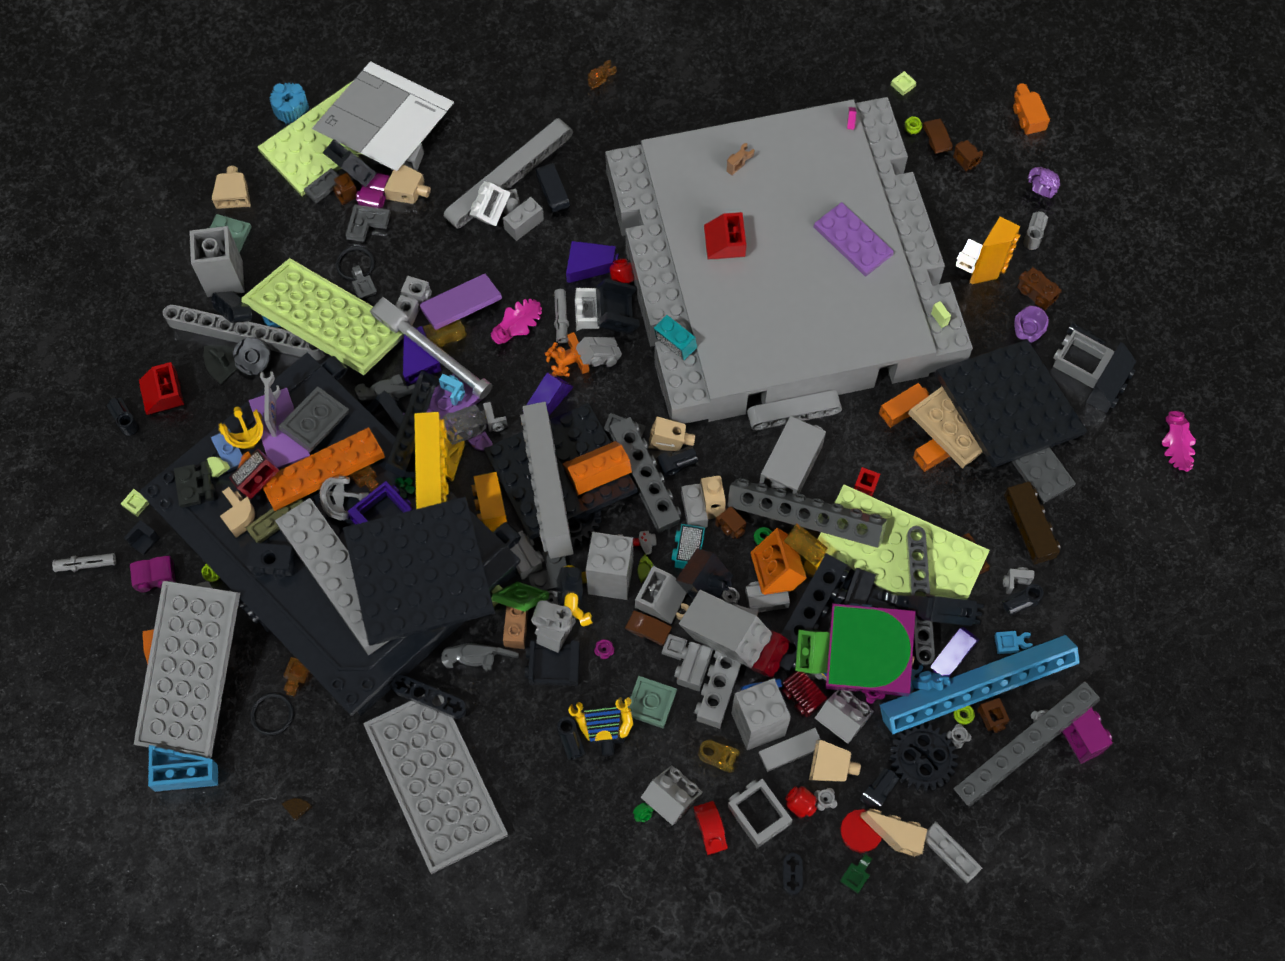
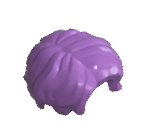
[1028,167,1060,198]
[1014,306,1049,342]

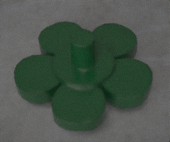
[395,477,415,499]

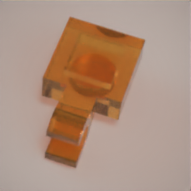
[588,60,616,89]
[349,465,379,492]
[284,657,309,696]

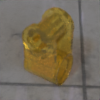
[698,740,740,772]

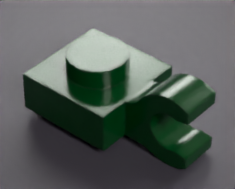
[840,854,872,894]

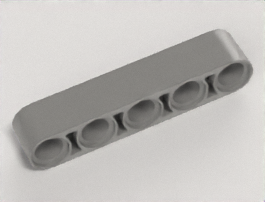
[747,390,842,430]

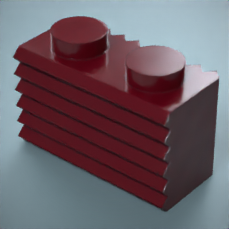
[781,671,827,718]

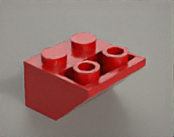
[704,212,746,260]
[139,362,184,415]

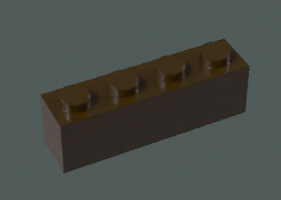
[1004,481,1060,565]

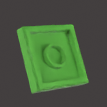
[492,582,549,612]

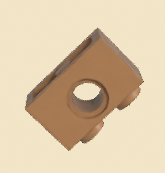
[503,606,529,649]

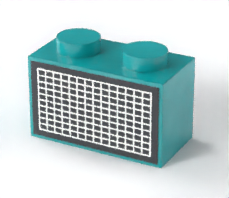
[654,315,697,361]
[672,524,705,569]

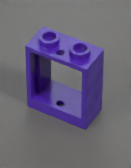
[348,481,413,524]

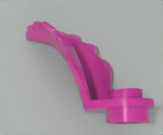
[491,298,542,345]
[1162,411,1196,472]

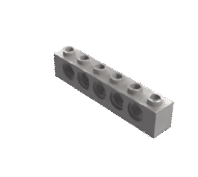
[694,604,758,729]

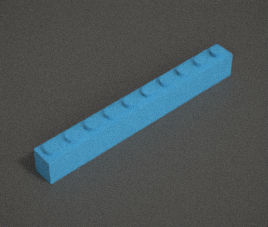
[880,635,1080,734]

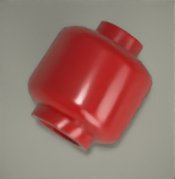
[609,259,634,285]
[785,786,817,818]

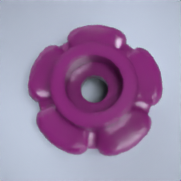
[594,640,614,659]

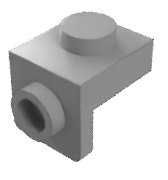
[481,402,508,432]
[1003,567,1034,594]

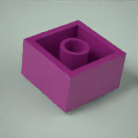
[1063,708,1113,764]

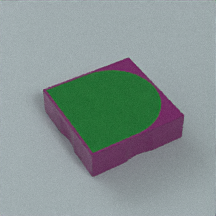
[826,604,915,696]

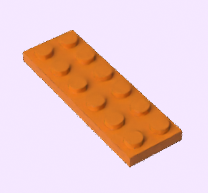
[263,427,385,511]

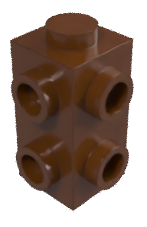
[1017,267,1061,311]

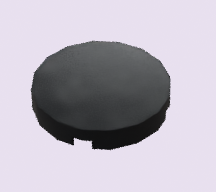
[233,337,271,375]

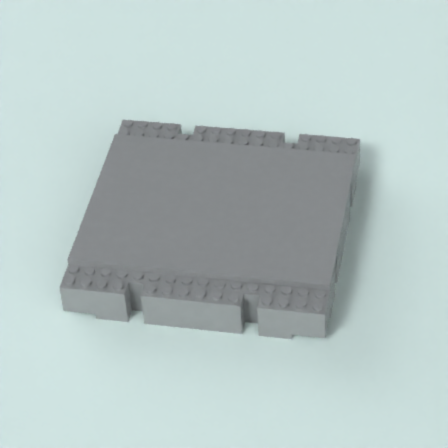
[606,97,973,424]

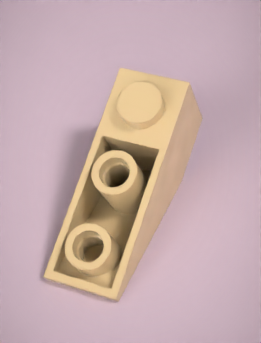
[860,809,927,857]

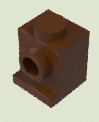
[953,140,983,171]
[334,172,357,205]
[715,506,746,539]
[977,698,1010,733]

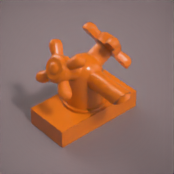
[545,332,589,377]

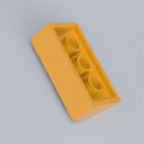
[969,217,1020,284]

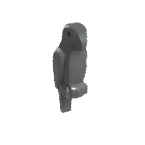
[355,374,415,402]
[441,643,519,671]

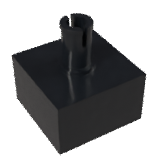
[676,548,733,600]

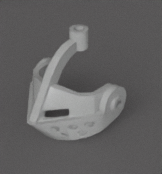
[320,476,369,520]

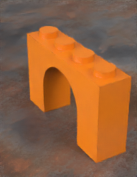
[879,383,950,472]

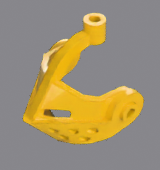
[219,407,263,449]

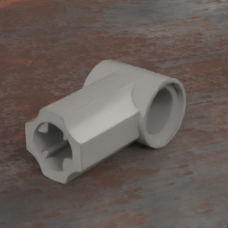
[1023,211,1048,250]

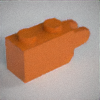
[1013,83,1050,135]

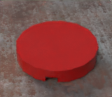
[840,809,882,853]

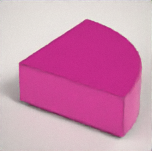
[847,107,857,130]

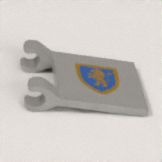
[260,371,281,437]

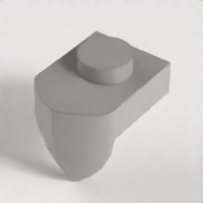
[498,189,521,214]

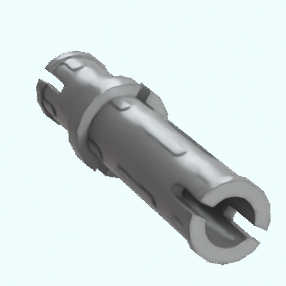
[554,289,569,343]
[52,553,116,572]

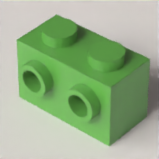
[795,630,830,674]

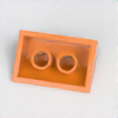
[562,441,632,495]
[750,528,807,595]

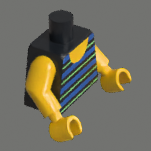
[556,565,593,626]
[568,697,633,756]

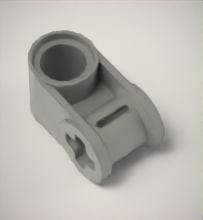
[531,600,572,632]

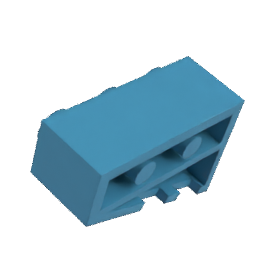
[148,745,218,792]

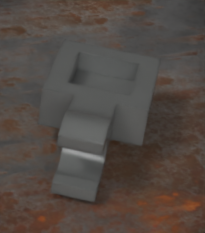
[351,265,377,299]

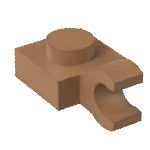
[727,143,755,175]

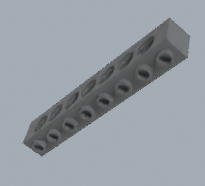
[727,478,887,548]
[954,681,1101,807]

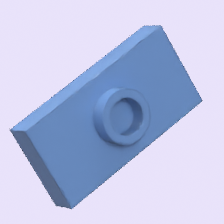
[211,429,243,473]

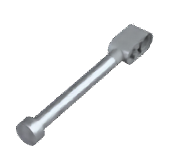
[370,297,493,399]

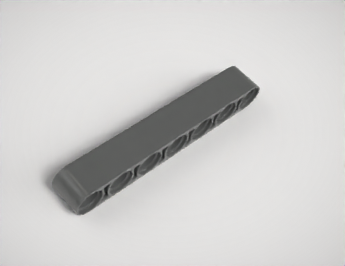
[906,526,935,667]

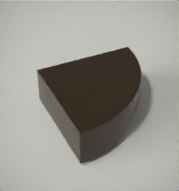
[282,799,312,821]

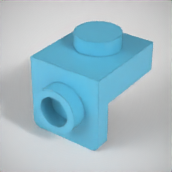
[439,374,465,406]

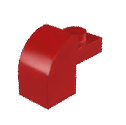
[854,467,880,497]
[693,801,728,855]

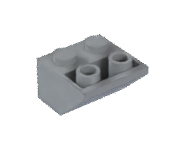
[635,566,687,624]
[815,690,874,743]
[641,765,703,825]

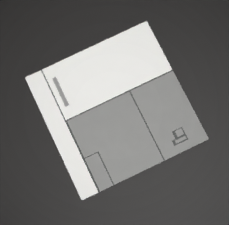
[312,62,454,171]

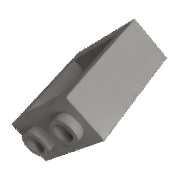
[1053,330,1115,388]
[728,779,793,848]

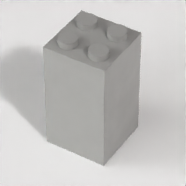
[190,226,245,297]
[759,416,826,494]
[586,532,634,600]
[679,590,772,668]
[731,679,791,750]

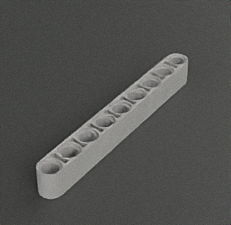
[444,119,573,229]
[163,305,325,360]

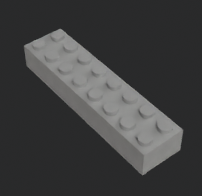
[520,402,574,559]
[275,498,389,655]

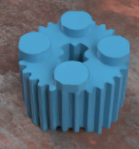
[270,83,309,125]

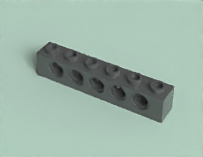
[609,417,682,533]

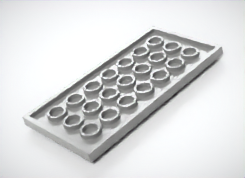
[133,581,240,758]
[363,688,508,874]

